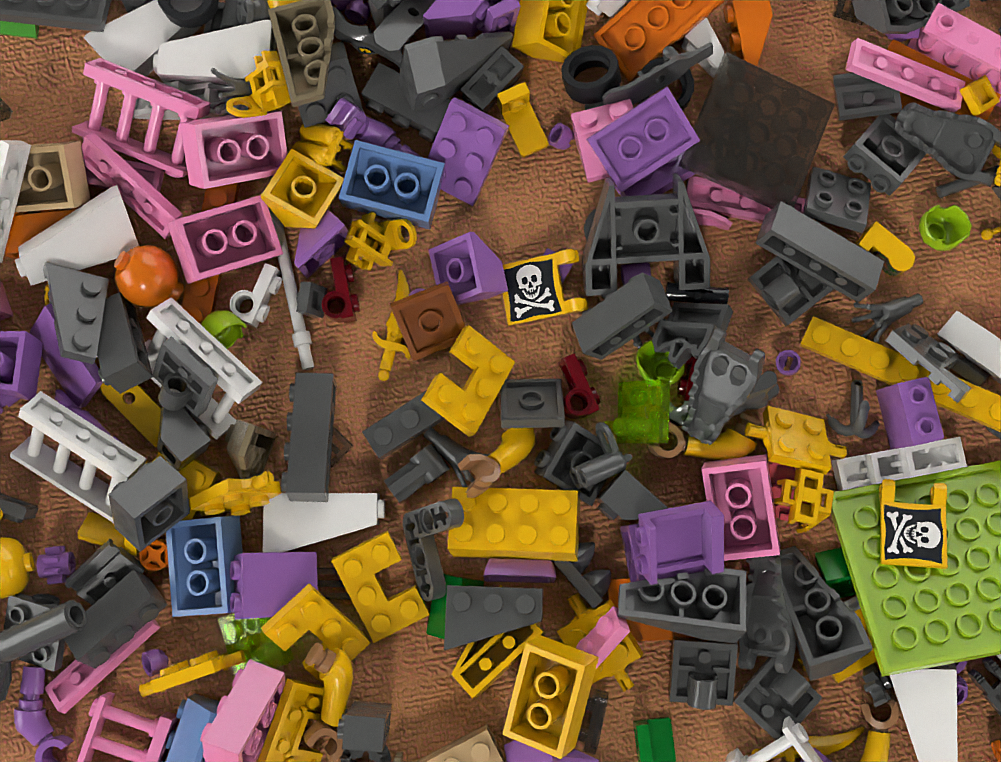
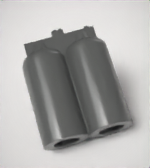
[570,422,632,489]

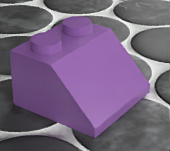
[423,0,492,40]

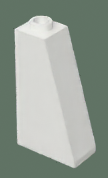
[83,0,204,77]
[153,20,276,85]
[15,185,139,286]
[263,493,385,553]
[890,663,958,762]

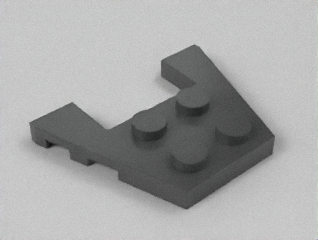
[885,323,991,403]

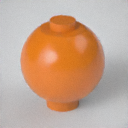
[114,245,184,307]

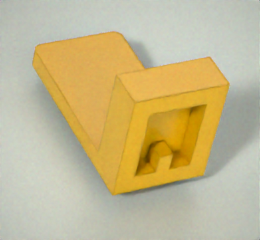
[497,82,548,158]
[77,512,139,556]

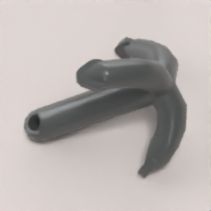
[826,379,880,439]

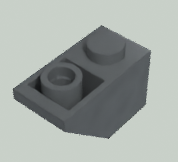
[157,407,211,471]

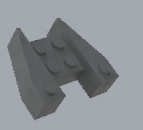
[582,173,710,296]

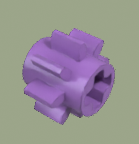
[37,546,76,584]

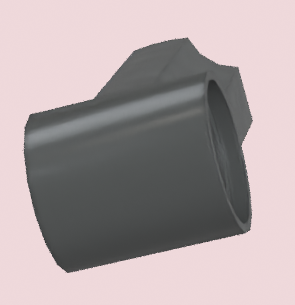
[384,444,450,502]

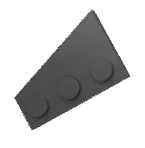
[43,262,109,364]
[444,585,544,651]

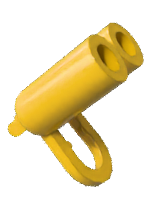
[292,124,354,173]

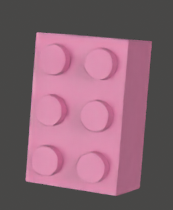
[180,110,288,189]
[167,195,283,284]
[702,454,781,561]
[200,659,285,762]

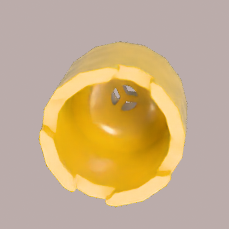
[0,537,35,599]

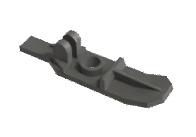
[373,0,436,54]
[602,42,713,105]

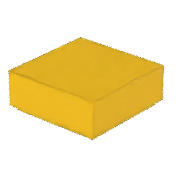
[959,75,1000,116]

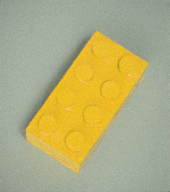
[447,487,581,562]

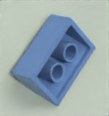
[339,140,445,230]
[166,515,243,617]
[162,693,220,762]

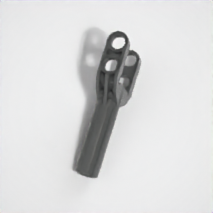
[0,600,87,702]

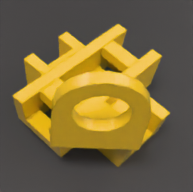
[226,50,291,118]
[344,212,417,271]
[774,469,834,533]

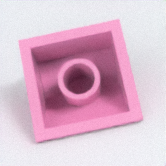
[571,99,633,183]

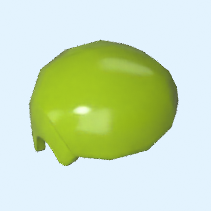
[919,205,972,251]
[201,310,247,349]
[636,340,685,387]

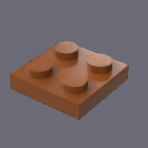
[390,281,466,361]

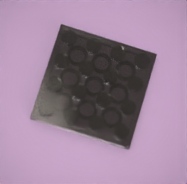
[678,52,835,209]

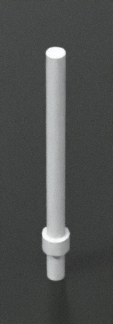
[268,207,315,370]

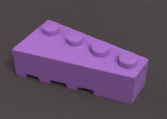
[0,331,43,401]

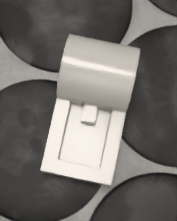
[230,263,282,328]

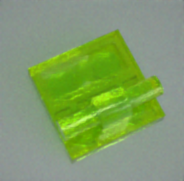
[603,379,670,444]
[217,613,294,675]

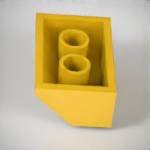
[512,0,589,63]

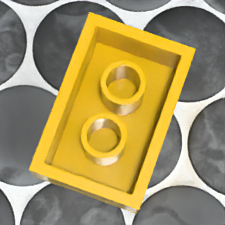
[502,635,599,759]

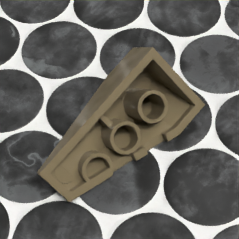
[268,0,336,107]
[225,419,277,479]

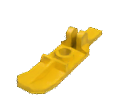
[95,357,161,448]

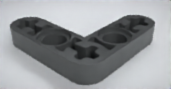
[402,499,464,601]

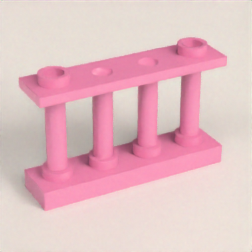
[906,3,1001,108]
[72,58,211,178]
[77,692,179,762]

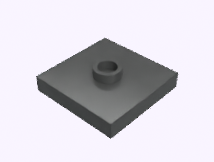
[500,379,565,428]

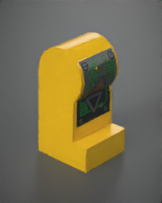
[855,221,915,276]

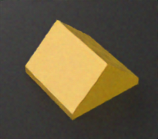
[261,149,344,229]

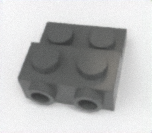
[843,114,926,196]
[534,419,622,506]

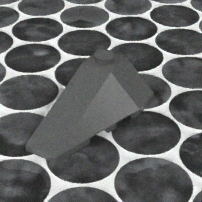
[852,0,970,34]
[398,32,513,112]
[778,546,873,681]
[618,568,746,644]

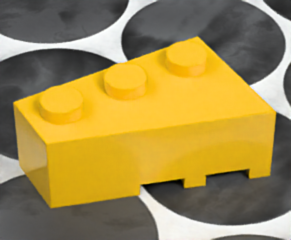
[451,585,546,699]

